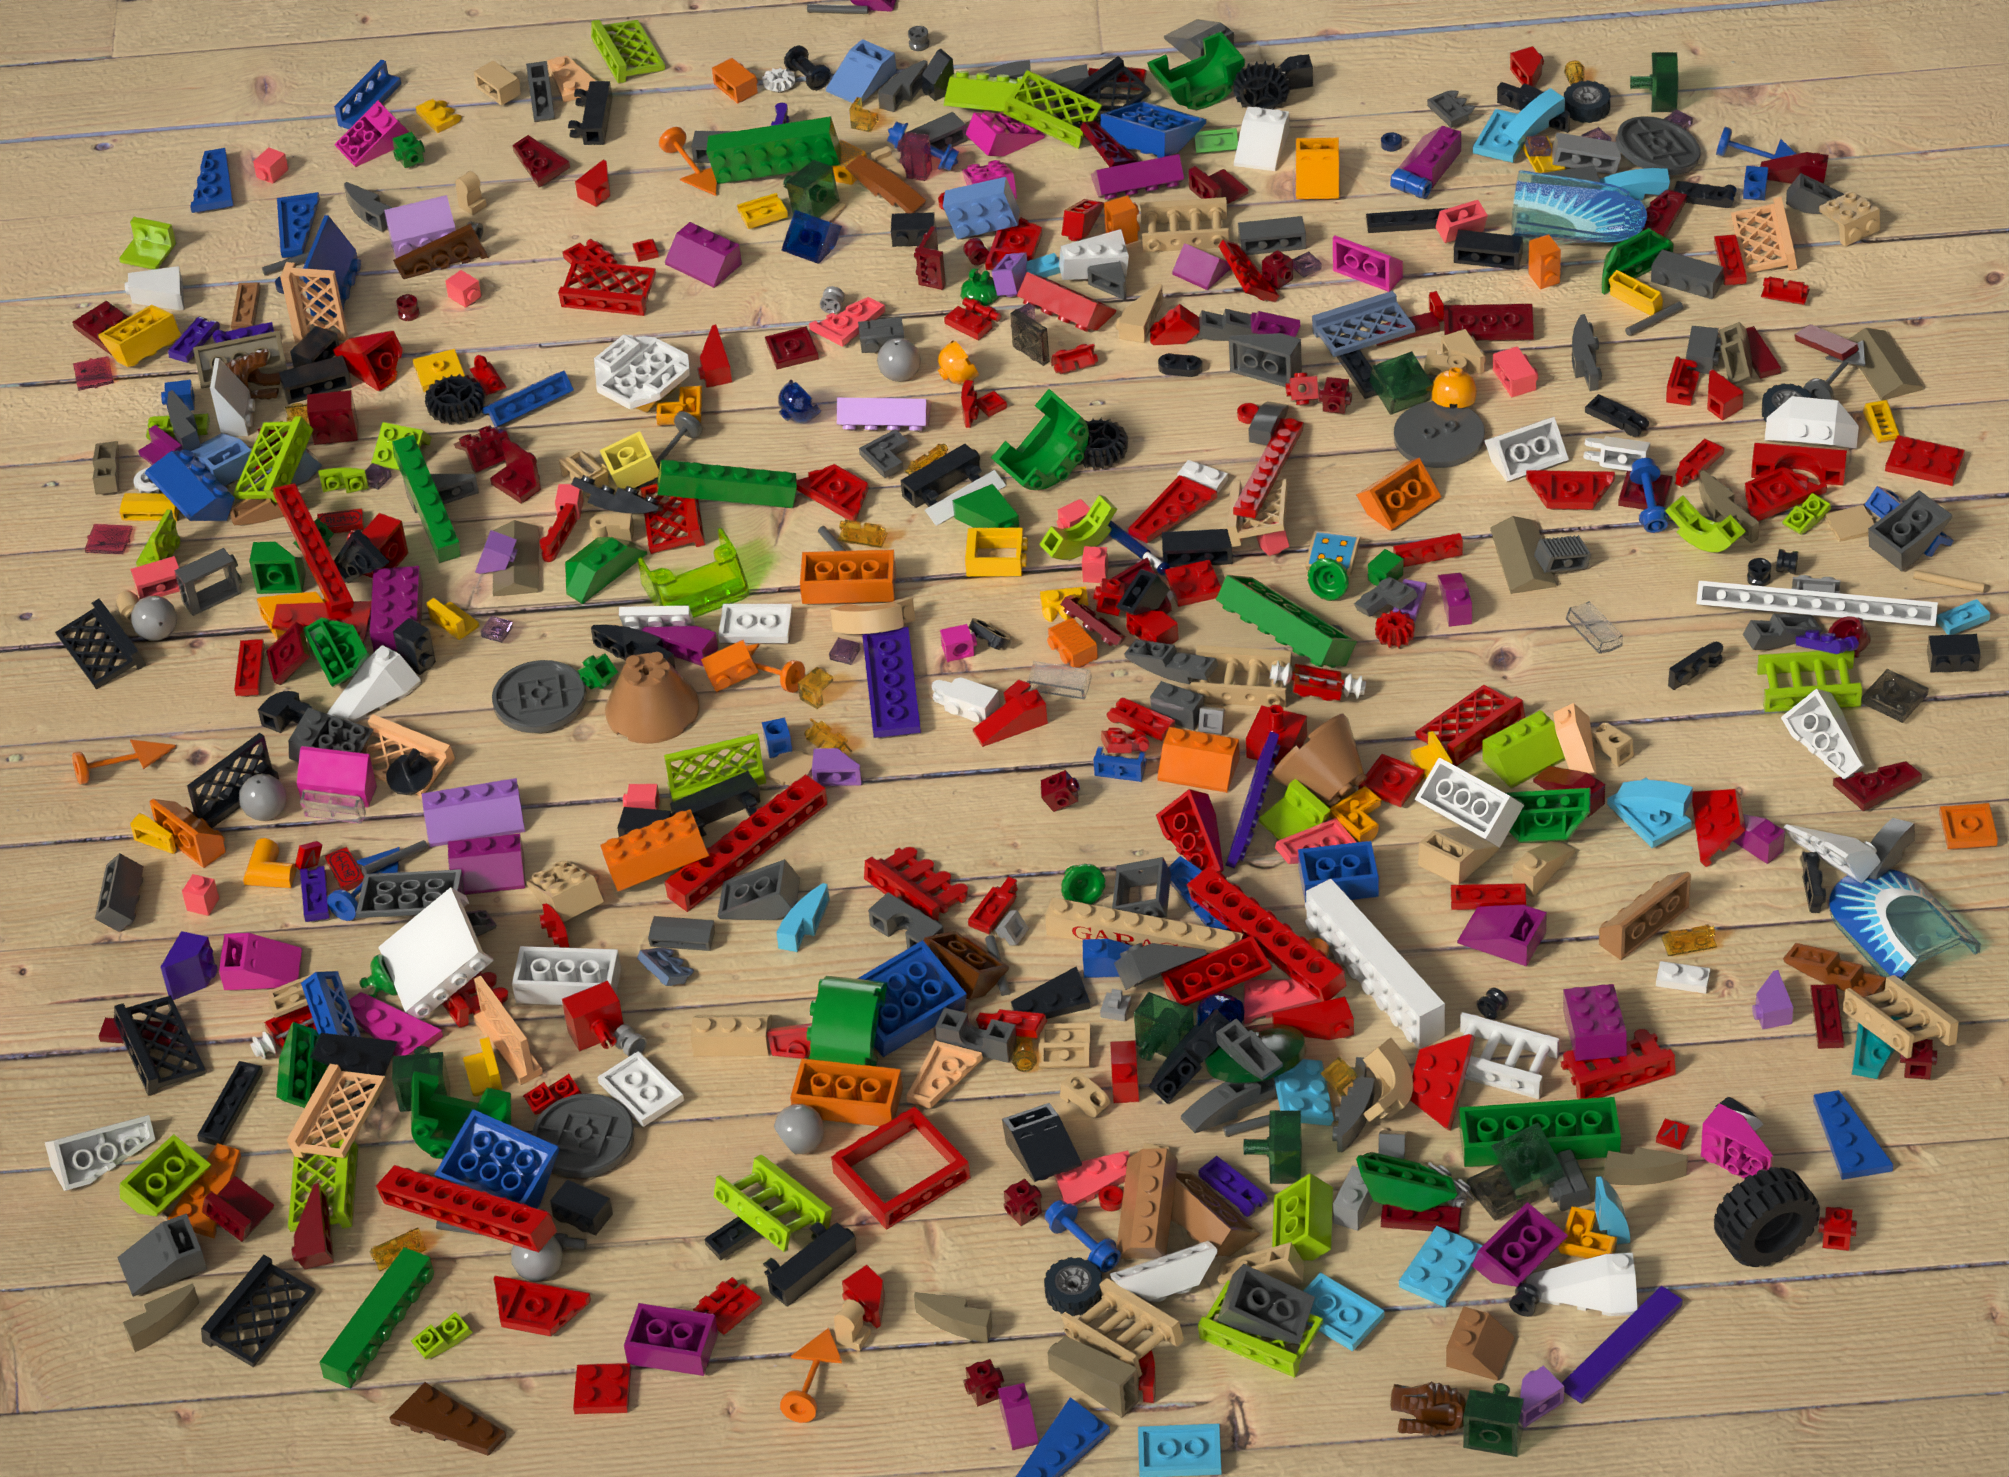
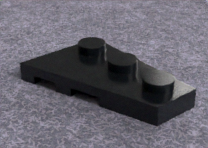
[334,529,389,583]
[1011,966,1090,1019]
[310,1033,398,1076]

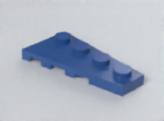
[190,148,233,213]
[277,192,320,258]
[1169,856,1231,931]
[1813,1090,1893,1180]
[1016,1397,1110,1477]

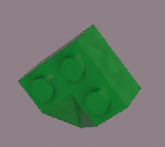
[249,542,306,594]

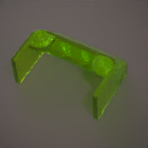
[638,528,749,618]

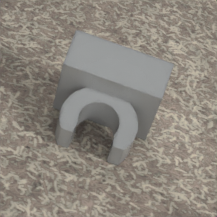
[1198,706,1225,734]
[995,910,1029,945]
[1100,989,1131,1022]

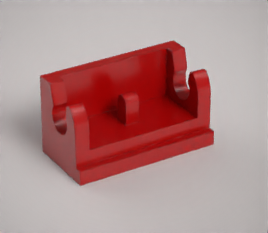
[1666,356,1700,406]

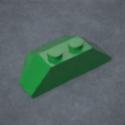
[1602,228,1674,295]
[565,537,647,604]
[303,617,369,688]
[1505,788,1591,843]
[276,1022,328,1108]
[1356,1152,1457,1212]

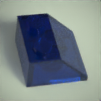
[781,210,842,264]

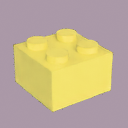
[599,431,659,488]

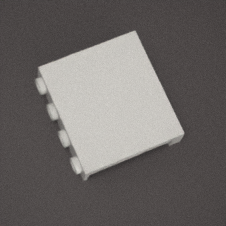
[379,887,494,1020]

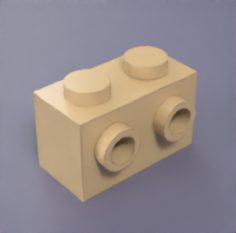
[474,60,521,106]

